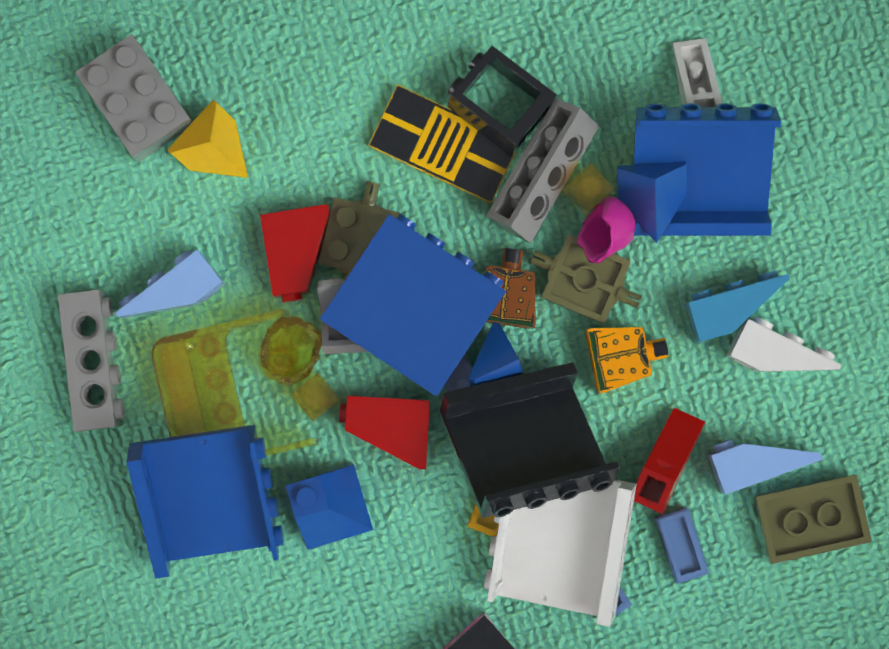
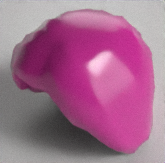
[577,196,636,263]

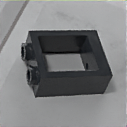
[447,46,557,156]

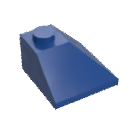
[285,464,374,550]

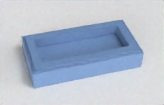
[654,507,709,584]

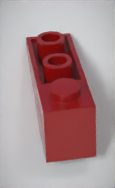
[634,408,706,515]

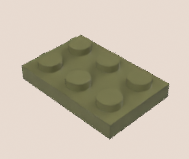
[754,474,872,564]

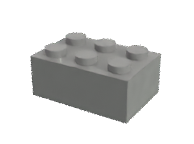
[75,34,193,162]

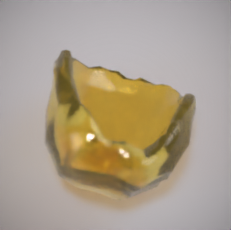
[258,316,322,386]

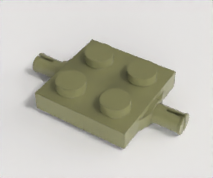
[318,181,401,279]
[530,234,642,324]

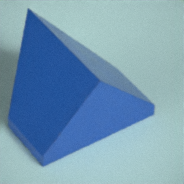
[617,161,687,243]
[468,322,524,386]

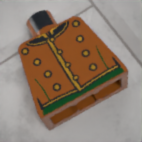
[484,248,536,330]

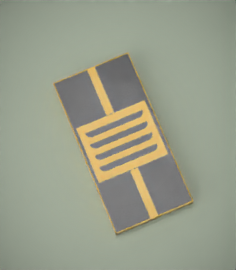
[368,84,517,204]

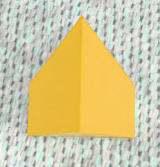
[167,100,248,178]

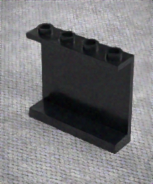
[440,362,620,518]

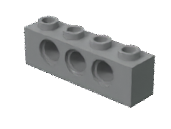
[486,98,599,243]
[58,290,125,432]

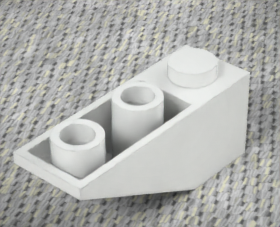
[725,317,842,372]

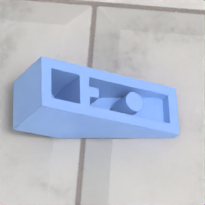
[707,439,823,495]

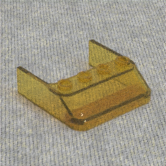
[152,309,319,456]

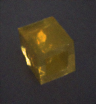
[563,163,614,216]
[291,373,342,422]

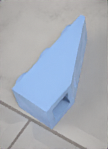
[115,250,226,319]

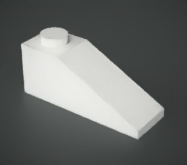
[673,38,722,107]

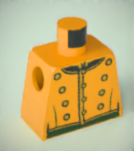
[585,327,668,394]

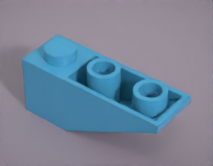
[684,270,789,343]

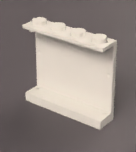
[484,480,637,627]

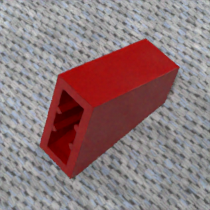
[260,204,331,303]
[339,396,430,470]

